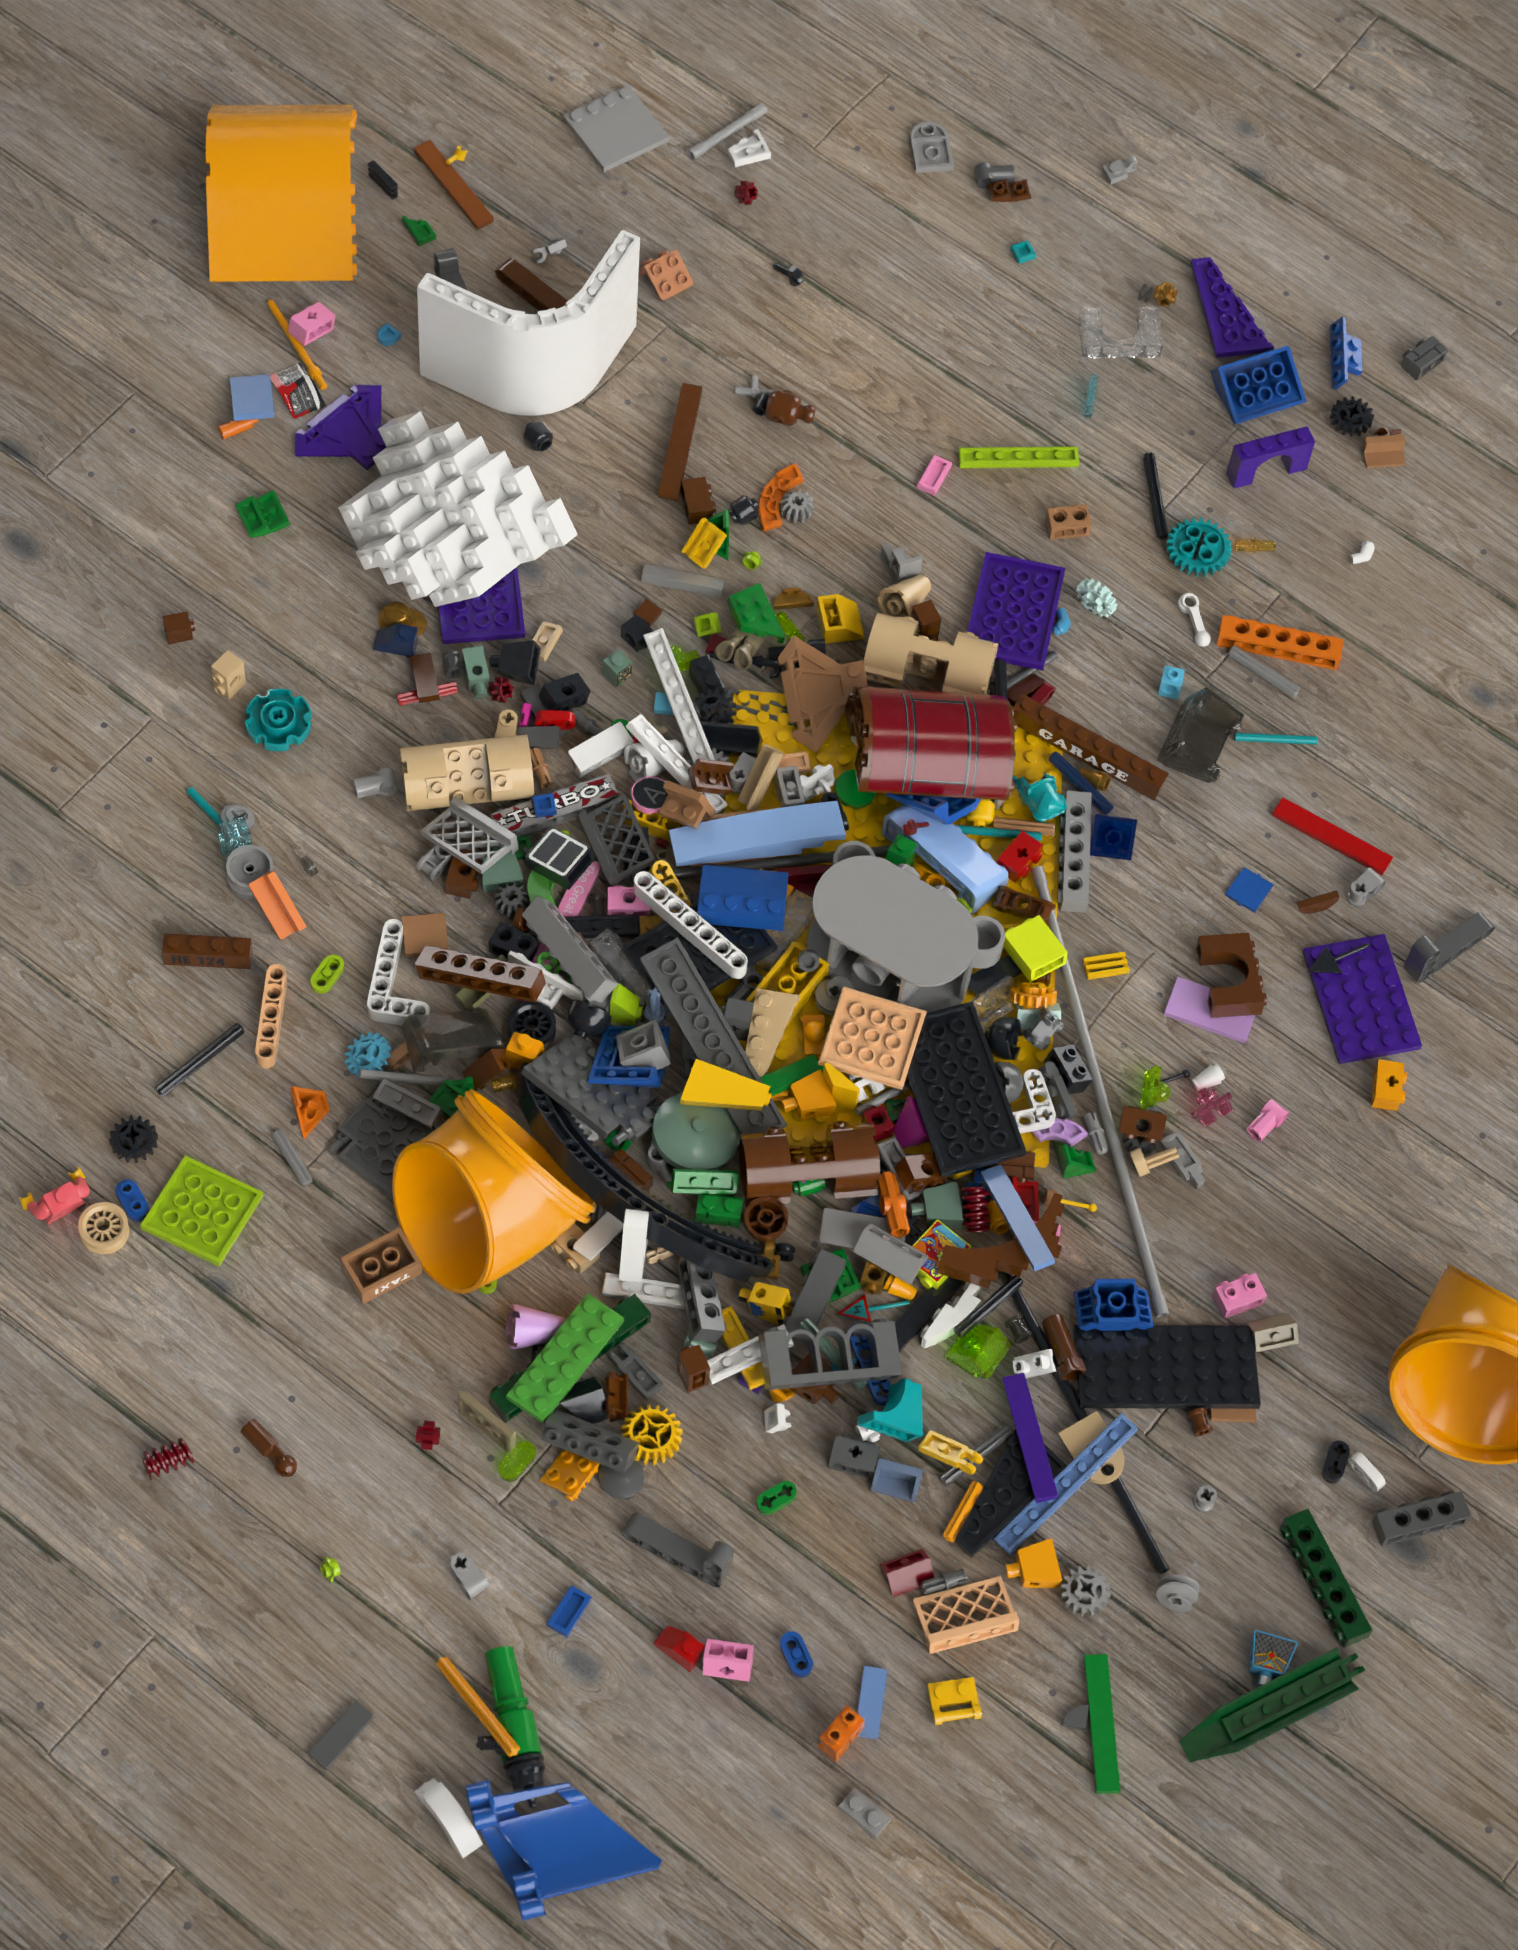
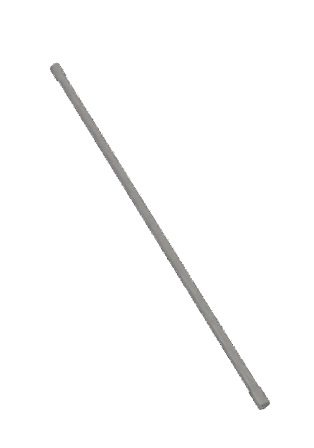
[1031,866,1169,1318]

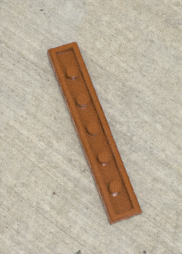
[414,140,494,230]

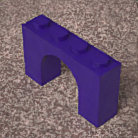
[1226,426,1315,489]

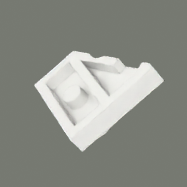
[728,129,771,167]

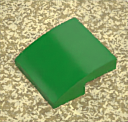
[235,489,291,538]
[800,1249,861,1304]

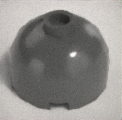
[995,1062,1024,1104]

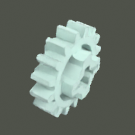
[1076,578,1117,618]

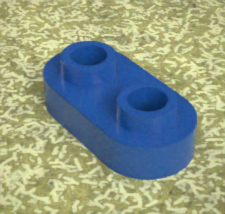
[116,1179,149,1221]
[780,1631,813,1678]

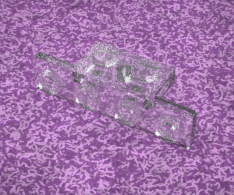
[970,975,1015,1031]

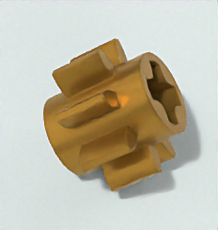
[1153,282,1178,307]

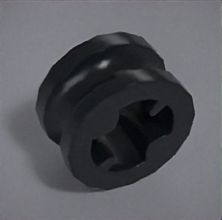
[774,1243,796,1262]

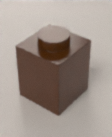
[163,611,196,645]

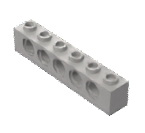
[1057,791,1092,913]

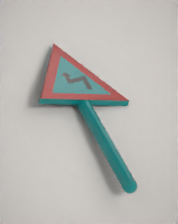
[835,1294,910,1324]

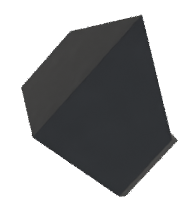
[560,1377,609,1424]

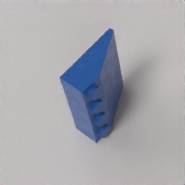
[1210,345,1307,425]
[697,865,789,931]

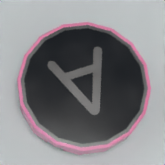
[631,777,668,814]

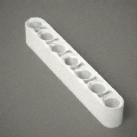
[634,871,748,979]

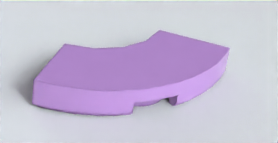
[1026,1117,1088,1147]

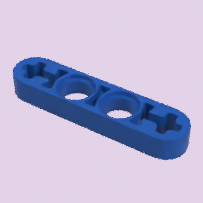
[849,1323,891,1406]

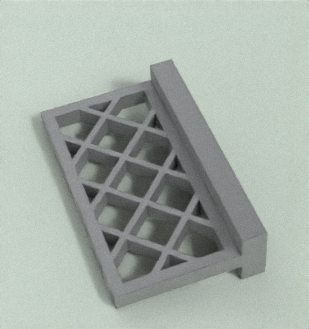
[421,796,519,874]

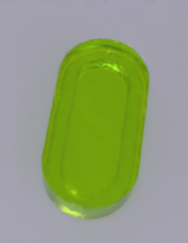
[499,1441,536,1482]

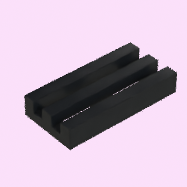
[368,160,398,200]

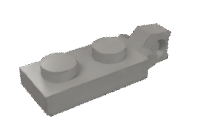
[1158,1131,1205,1190]

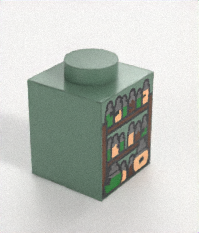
[602,649,632,687]

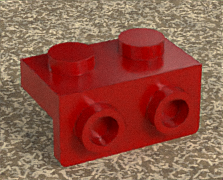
[1011,1176,1039,1221]

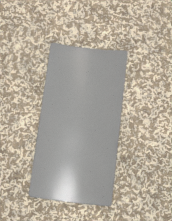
[819,1208,905,1248]

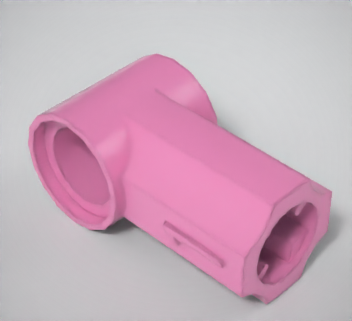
[1246,1099,1289,1142]

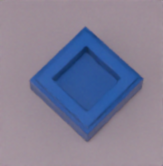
[532,793,557,818]

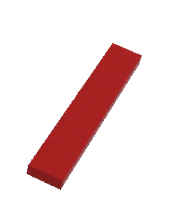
[1272,797,1393,876]

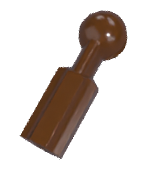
[240,1418,297,1477]

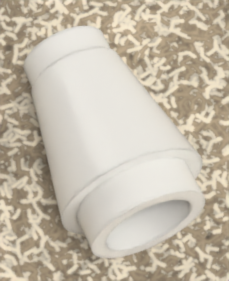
[1191,1064,1225,1092]

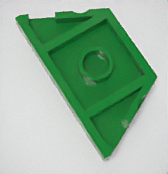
[727,583,785,643]

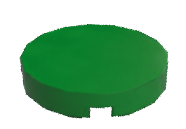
[835,769,876,809]

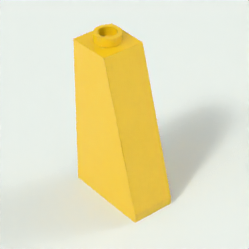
[680,1059,772,1111]

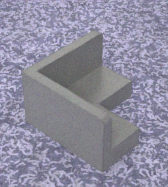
[880,543,923,584]

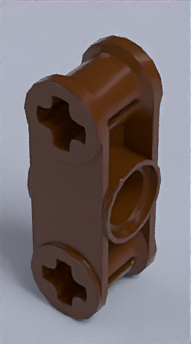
[991,886,1056,926]

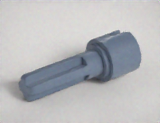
[644,988,666,1026]

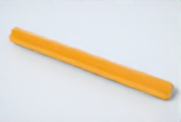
[436,1657,520,1756]

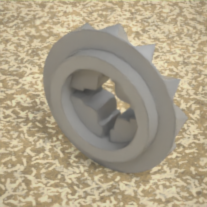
[220,804,255,833]

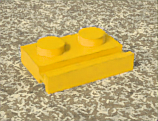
[681,518,727,569]

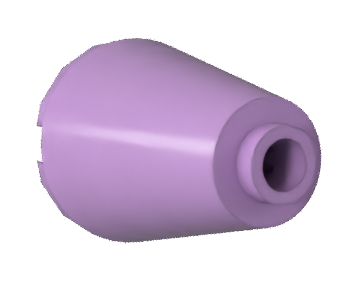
[506,1304,566,1349]

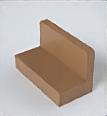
[1362,434,1406,468]

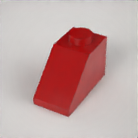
[653,1626,705,1672]

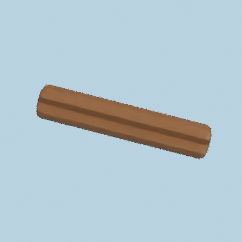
[993,817,1055,836]

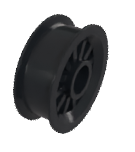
[508,1001,556,1048]

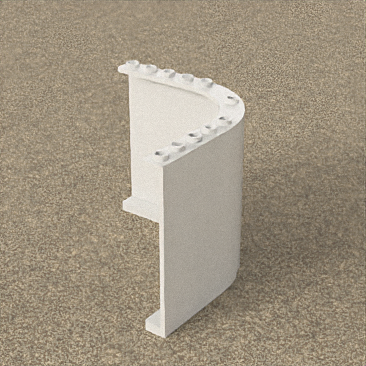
[417,230,640,416]

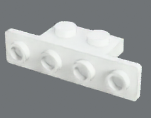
[508,951,584,1010]

